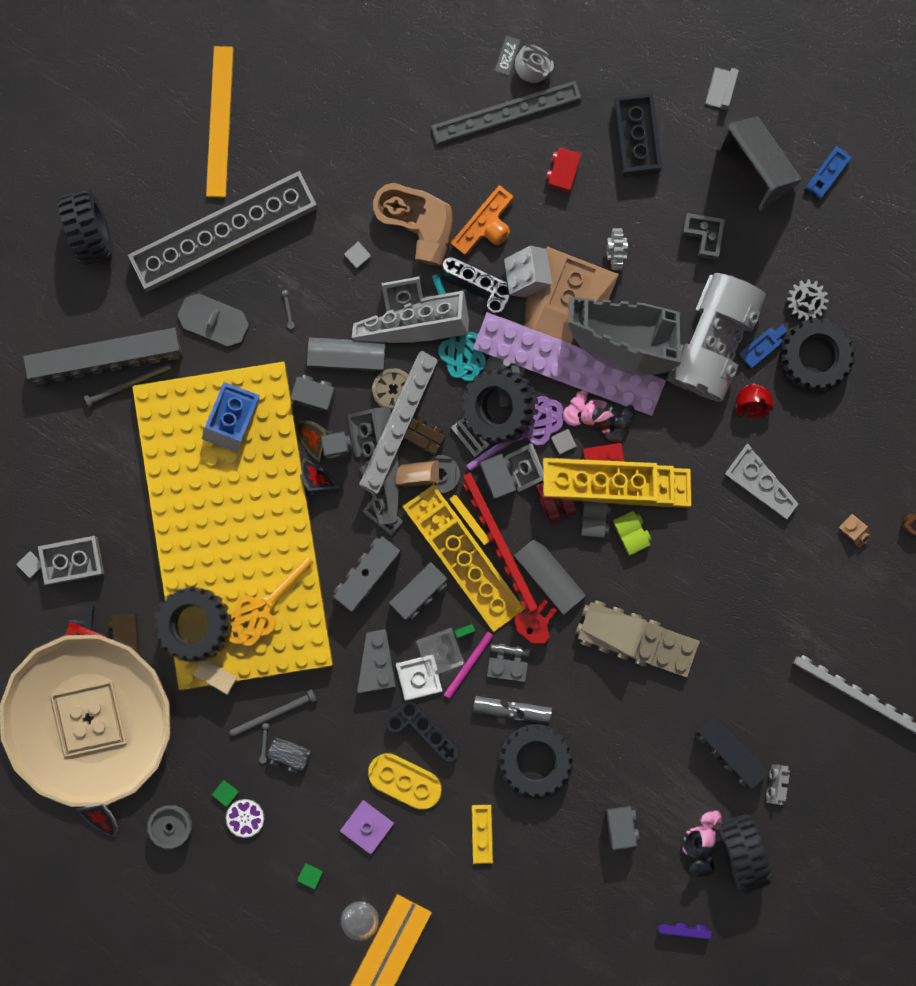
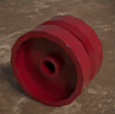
[536,482,577,524]

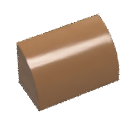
[396,461,439,487]

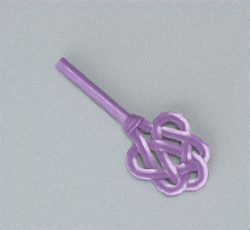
[466,396,563,472]

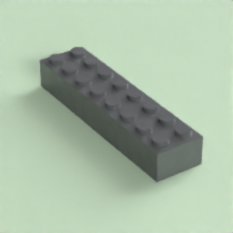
[23,328,183,385]

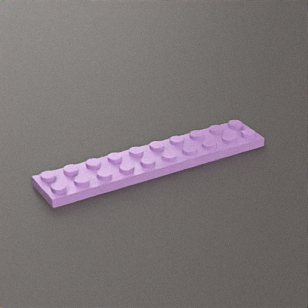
[473,312,666,416]

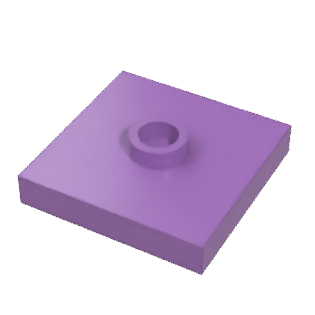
[340,800,394,854]

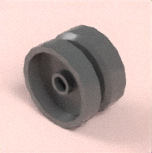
[148,805,192,848]

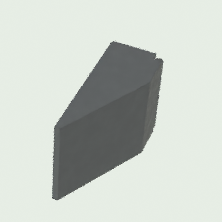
[717,117,801,211]

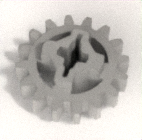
[607,228,628,270]
[786,279,829,321]

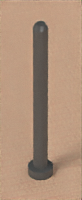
[84,363,172,408]
[230,689,317,737]

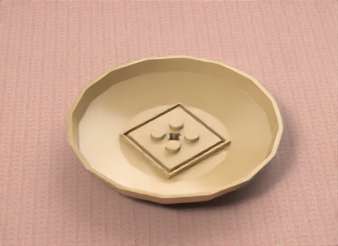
[0,635,170,807]

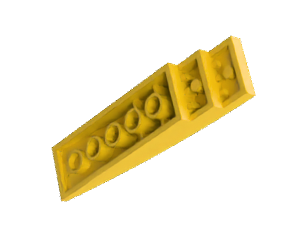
[543,458,691,508]
[402,484,524,632]

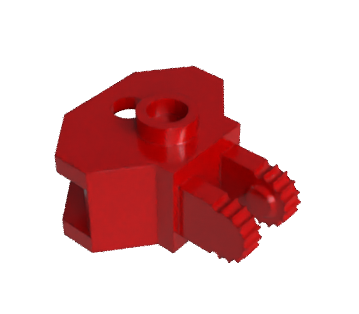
[514,600,558,644]

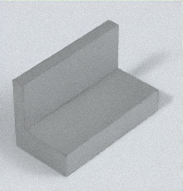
[705,67,739,110]

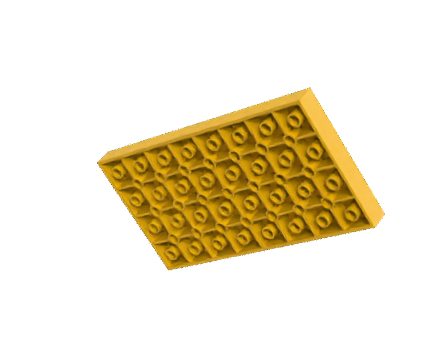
[132,362,333,690]

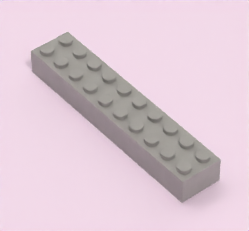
[128,171,318,292]

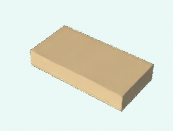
[194,660,237,695]

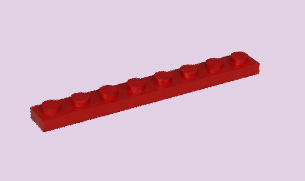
[462,473,538,615]

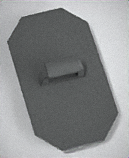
[178,293,249,346]

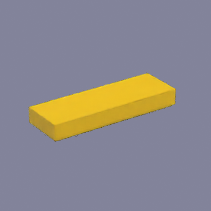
[450,495,490,545]
[472,805,493,864]

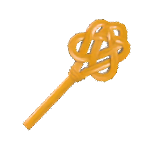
[228,557,314,646]

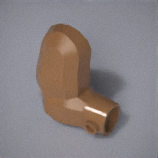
[373,183,453,266]

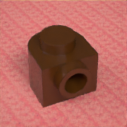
[902,513,916,536]

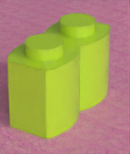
[612,511,652,555]

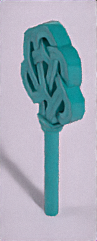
[432,274,486,382]

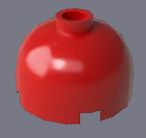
[735,383,774,419]

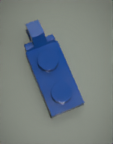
[738,325,788,369]

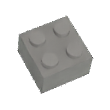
[504,246,553,298]

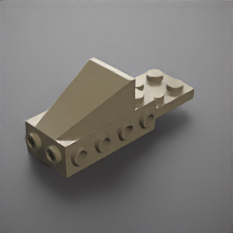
[575,600,700,678]

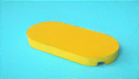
[368,754,441,809]

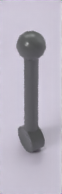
[281,290,295,329]
[259,723,270,763]

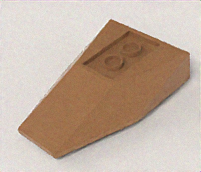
[525,247,619,348]

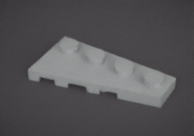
[724,443,798,520]

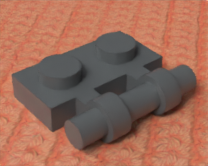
[487,643,530,682]

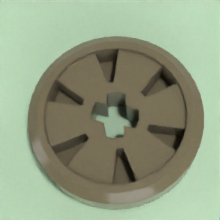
[372,368,409,411]

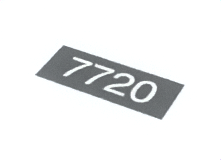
[495,36,520,75]

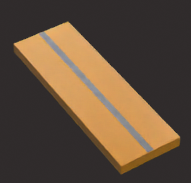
[350,894,432,986]

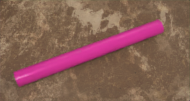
[444,631,494,699]

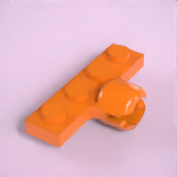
[451,185,514,256]

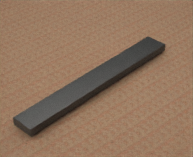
[431,80,581,145]

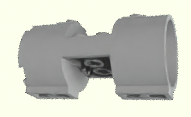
[666,273,767,402]

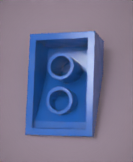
[201,382,260,453]

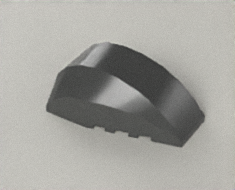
[568,297,681,376]

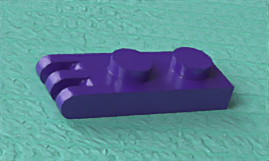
[658,923,712,939]

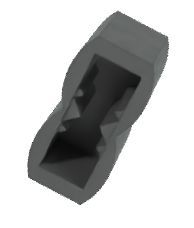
[581,501,611,538]

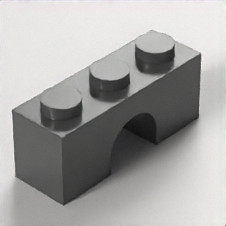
[321,432,353,461]

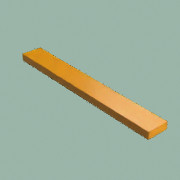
[206,46,234,198]

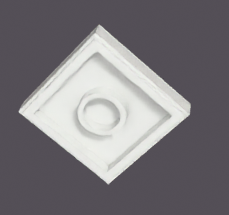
[396,654,442,701]

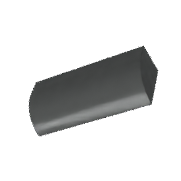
[307,337,385,372]
[514,537,586,615]

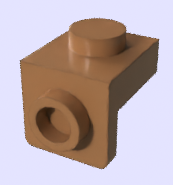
[839,514,872,548]

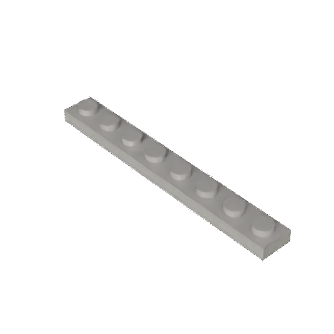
[359,351,438,494]
[792,655,916,734]

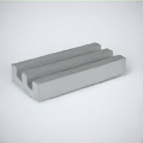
[451,418,490,457]

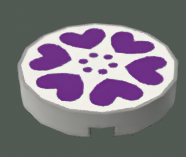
[226,799,265,838]

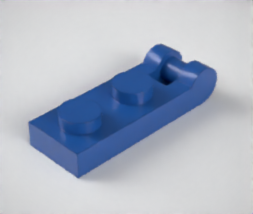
[805,146,851,200]

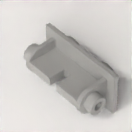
[766,764,790,805]

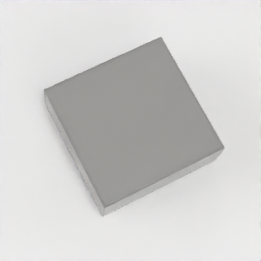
[344,242,371,269]
[551,429,576,455]
[16,551,41,578]

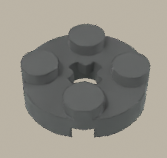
[426,455,460,494]

